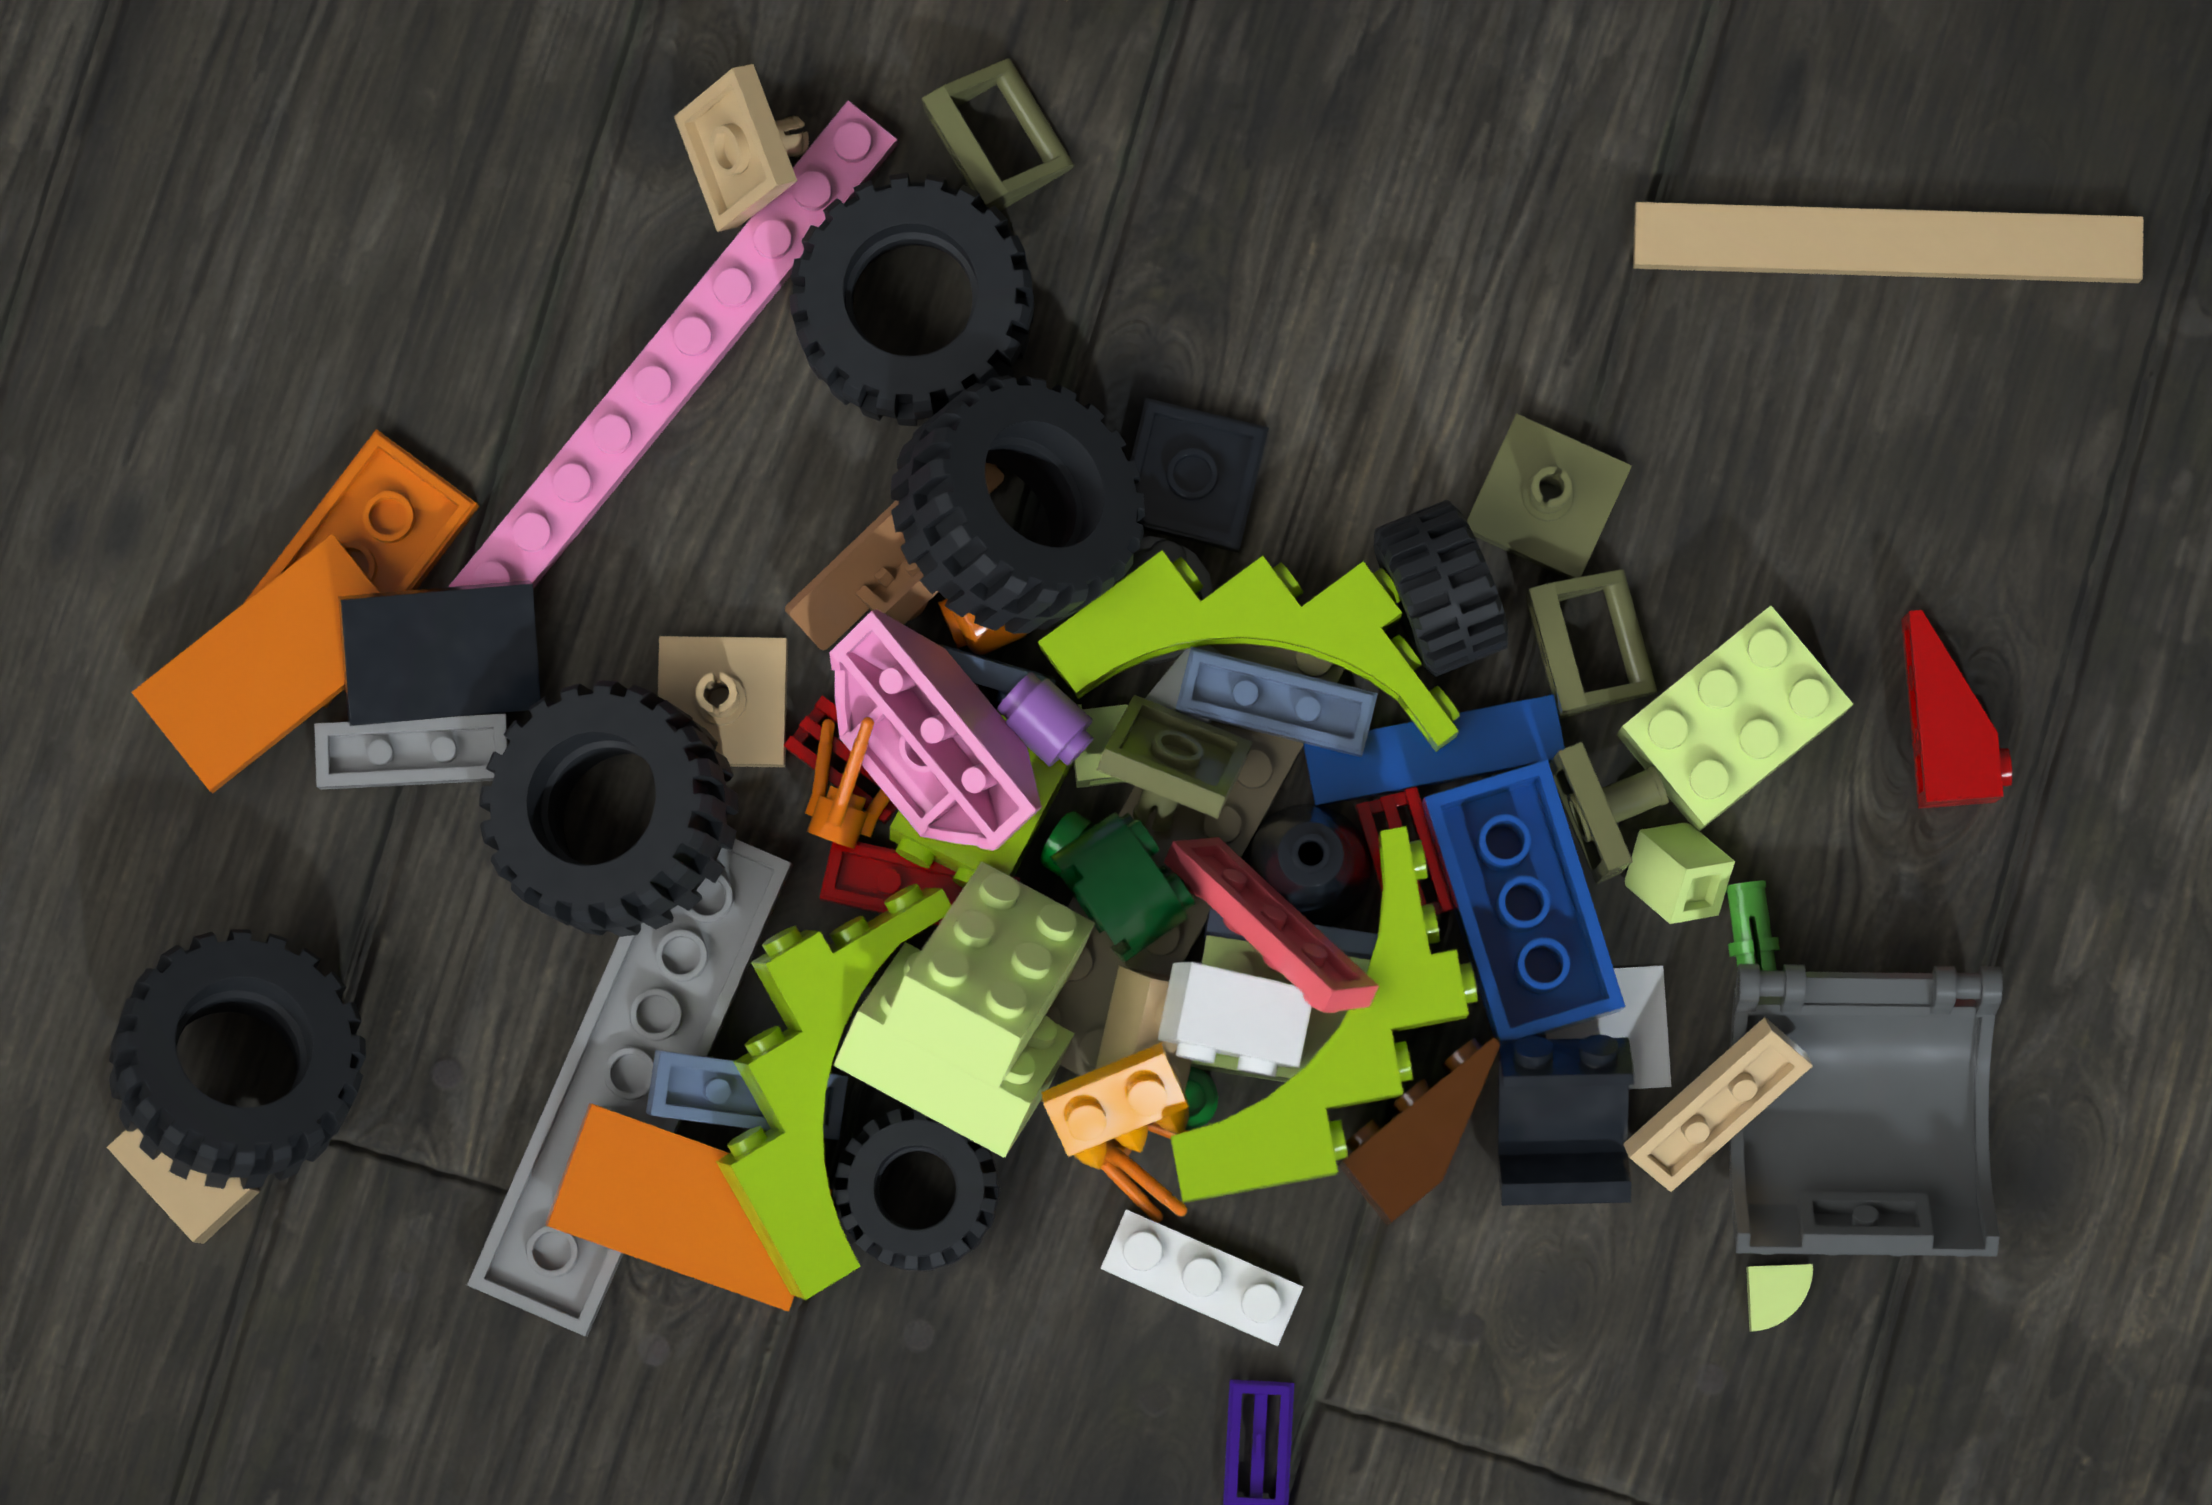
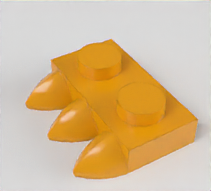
[1041,1042,1189,1170]

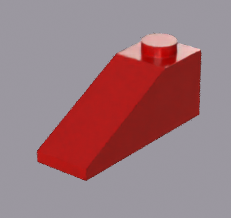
[1901,610,2012,809]

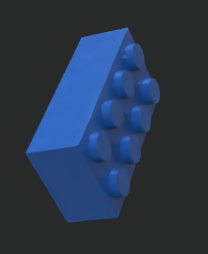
[1422,760,1626,1042]

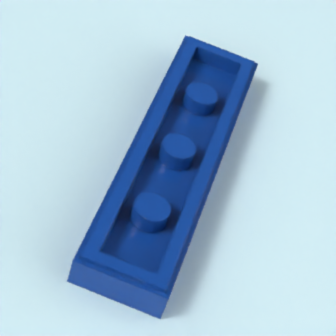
[1303,694,1565,806]

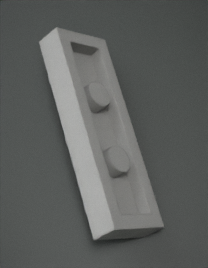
[314,714,509,790]

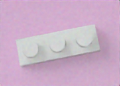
[1100,1209,1303,1347]

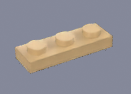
[1623,1017,1813,1192]

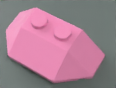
[829,609,1042,850]

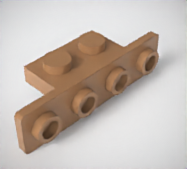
[785,463,1004,650]

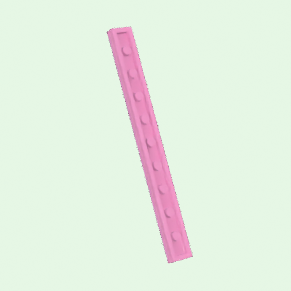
[448,101,898,589]

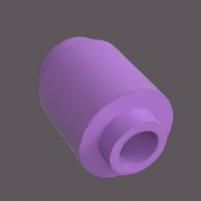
[997,672,1094,767]

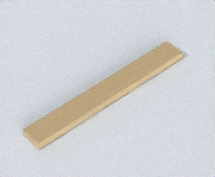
[1633,202,2143,283]

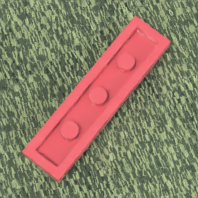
[1164,837,1379,1013]

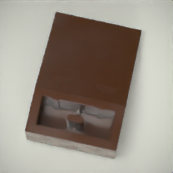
[1339,1037,1500,1226]

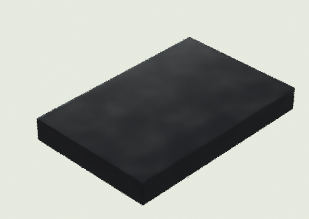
[338,580,541,726]

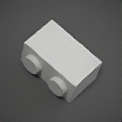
[1157,962,1311,1077]

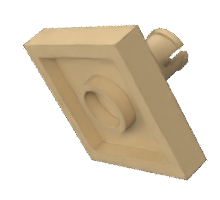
[674,64,809,232]
[658,636,788,767]

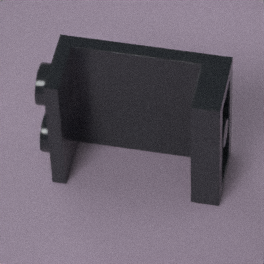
[1498,1034,1634,1206]

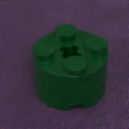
[1050,812,1196,963]

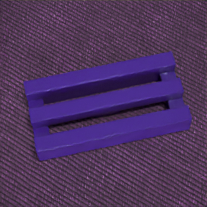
[1223,1379,1294,1505]

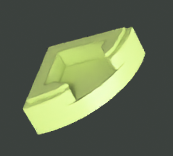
[1746,1264,1813,1332]

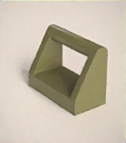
[922,58,1074,211]
[1525,569,1658,719]

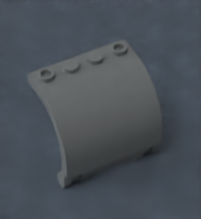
[1729,964,2003,1257]

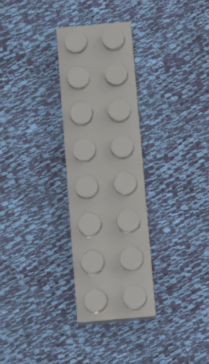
[467,839,793,1337]

